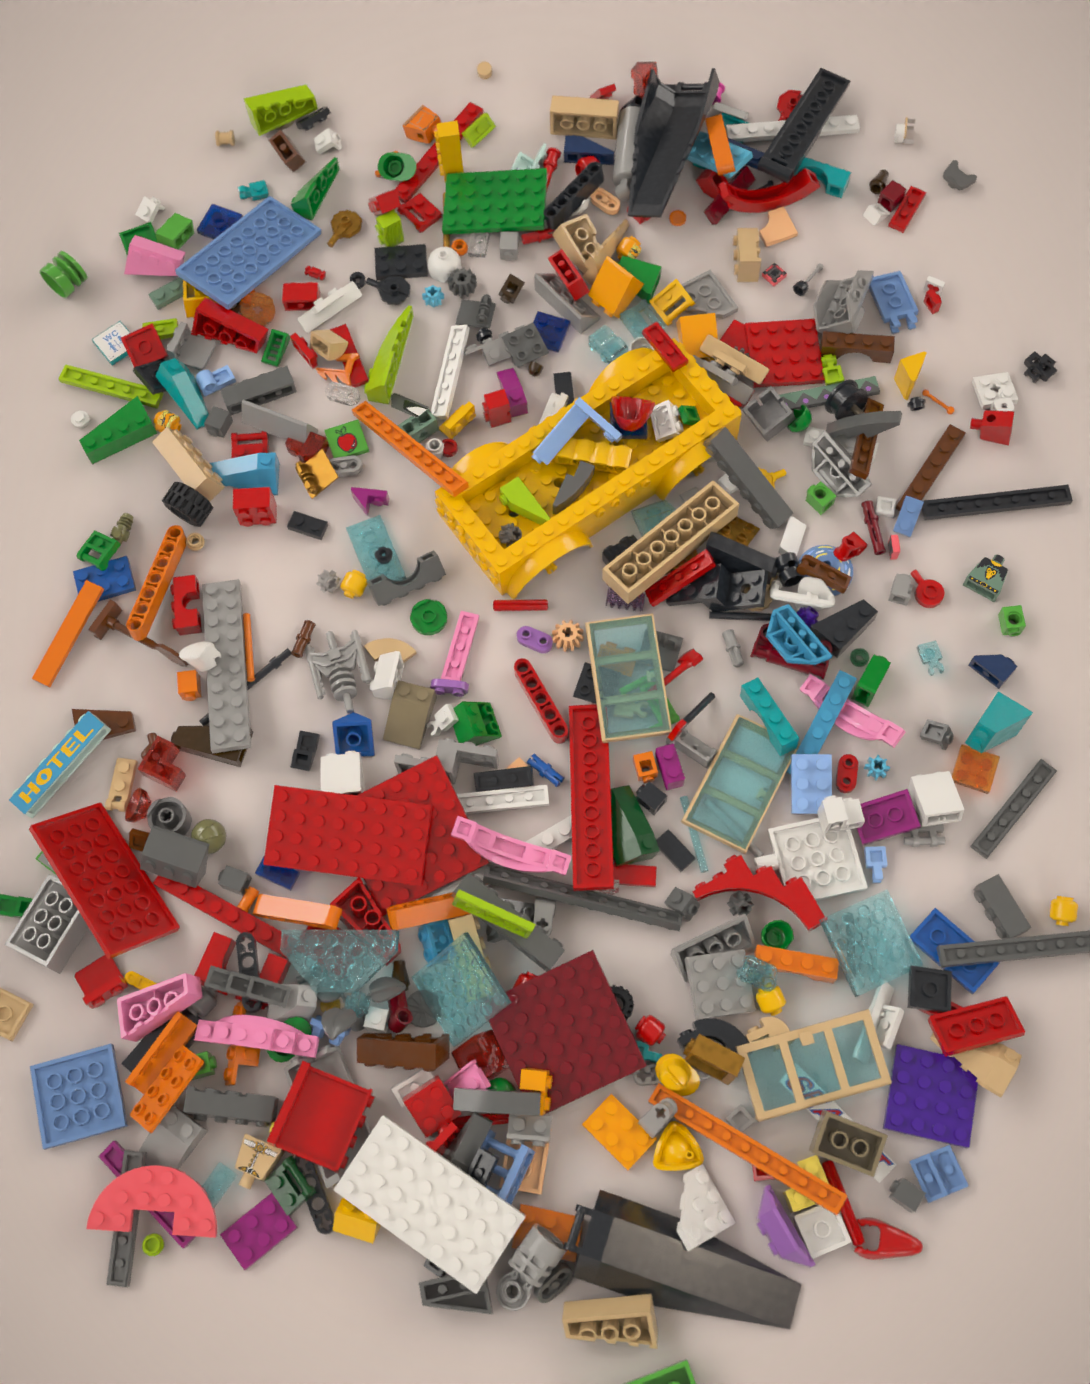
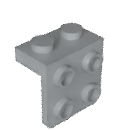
[166,322,216,370]

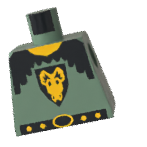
[963,554,1008,602]

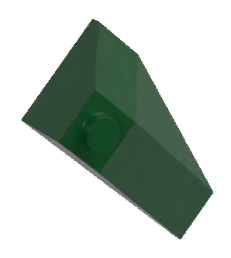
[611,785,660,867]

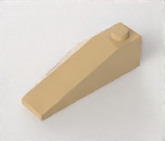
[553,214,600,274]

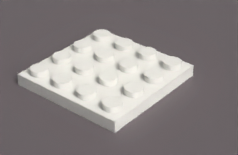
[768,818,868,901]

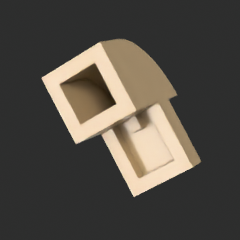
[745,1017,795,1052]

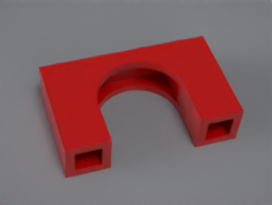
[194,932,291,1010]

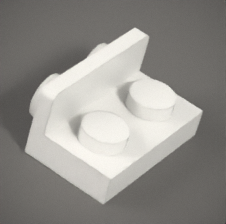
[539,393,569,424]
[651,400,684,443]

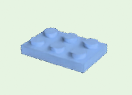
[791,754,832,814]

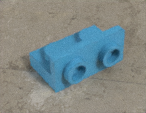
[418,919,458,967]

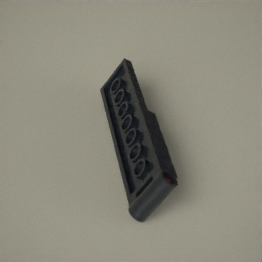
[757,68,851,183]

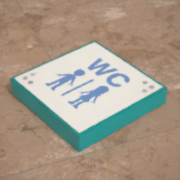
[91,321,130,366]

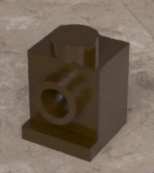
[498,273,525,304]

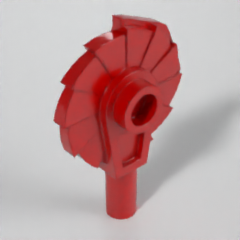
[777,90,803,121]

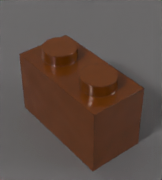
[268,130,306,173]

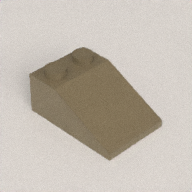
[383,680,437,750]

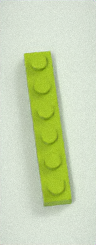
[58,364,164,408]

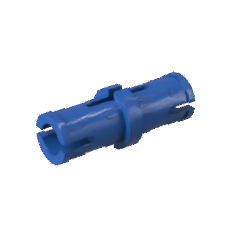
[527,753,565,787]

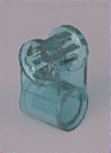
[736,955,778,991]

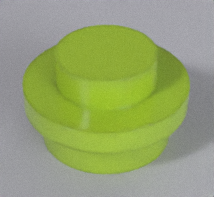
[142,1233,164,1256]

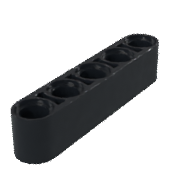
[544,162,604,230]

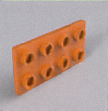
[130,1045,204,1133]

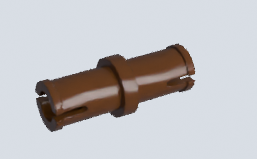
[291,620,316,658]

